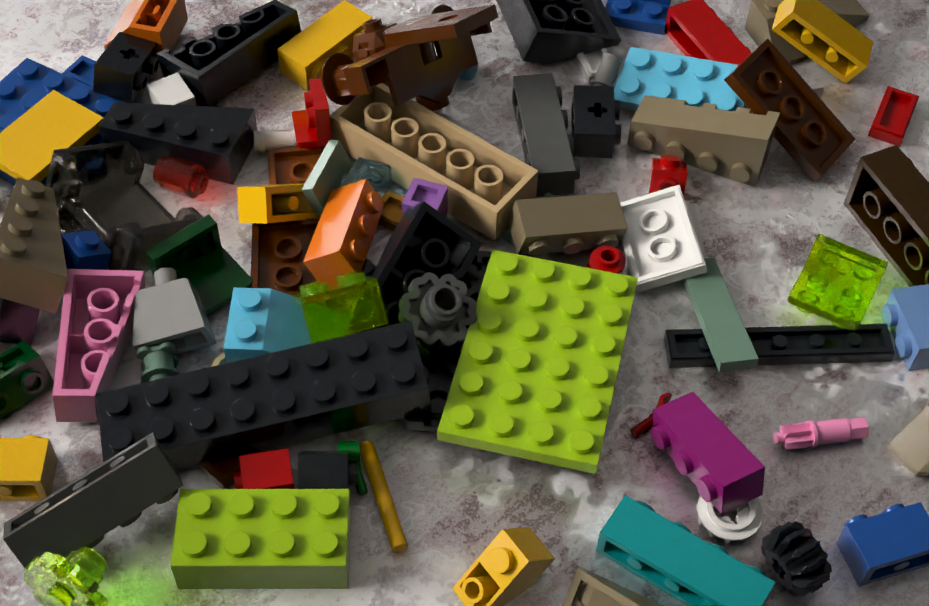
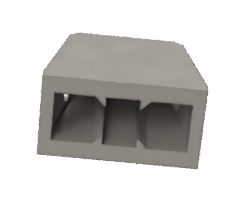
[133,268,216,355]

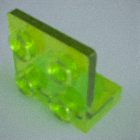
[292,271,388,344]

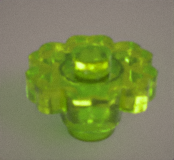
[23,546,108,606]

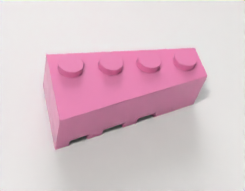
[52,269,145,422]

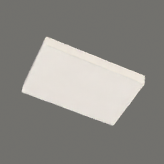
[620,185,707,293]

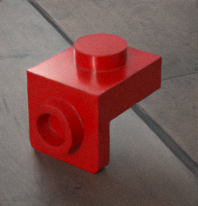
[649,155,688,197]

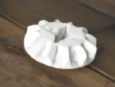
[696,496,763,544]

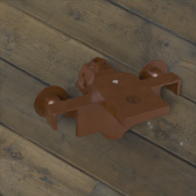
[321,4,499,111]

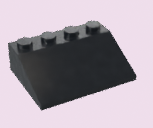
[496,0,621,64]

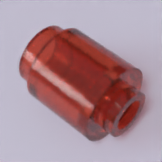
[153,156,209,199]

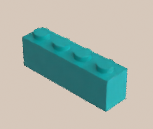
[596,495,776,606]

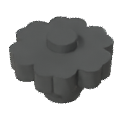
[398,272,477,350]

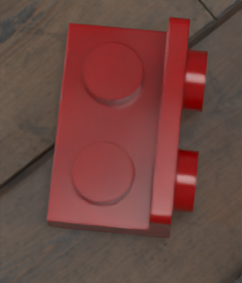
[292,78,331,150]

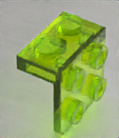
[787,234,889,330]

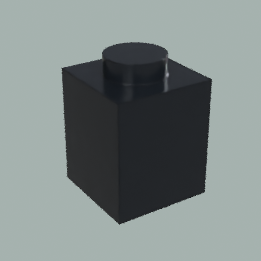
[298,450,358,491]

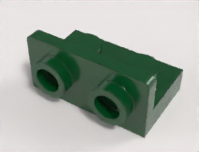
[0,341,54,420]

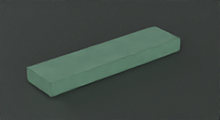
[682,258,759,373]

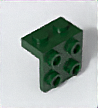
[146,214,252,316]

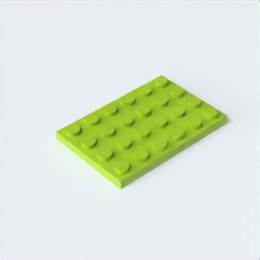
[437,249,638,474]

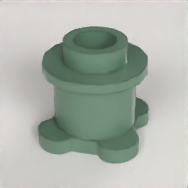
[137,342,180,383]

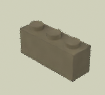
[507,192,628,257]

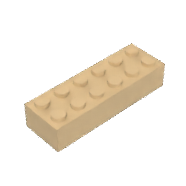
[330,83,539,241]

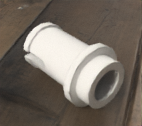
[254,127,296,154]

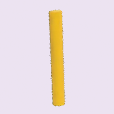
[359,441,408,553]

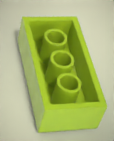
[170,489,351,589]

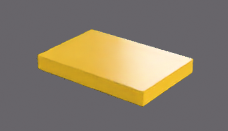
[0,90,103,182]

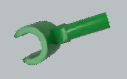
[337,441,368,495]

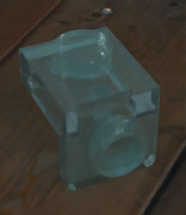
[340,157,392,194]

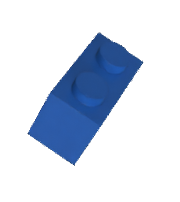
[836,502,929,587]

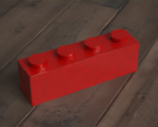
[664,0,751,65]

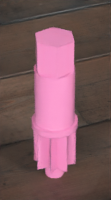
[773,417,869,450]

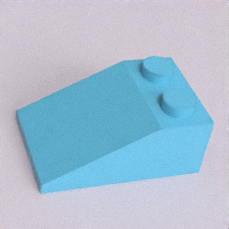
[223,287,349,363]

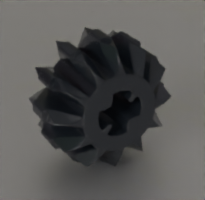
[761,521,832,597]

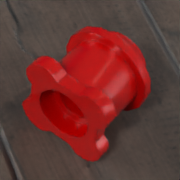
[586,246,626,274]

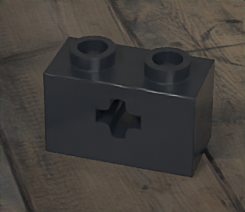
[93,31,159,103]
[571,85,621,158]

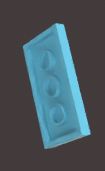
[614,47,747,111]

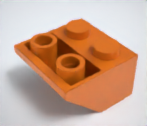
[104,0,188,56]

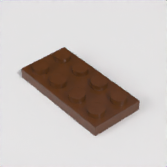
[724,38,855,182]

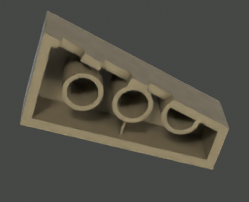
[627,95,780,187]
[0,177,68,313]

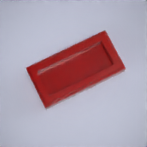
[868,86,919,147]

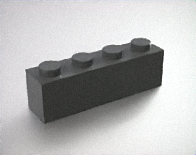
[512,73,580,197]
[3,432,183,579]

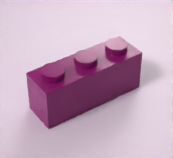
[650,392,765,514]

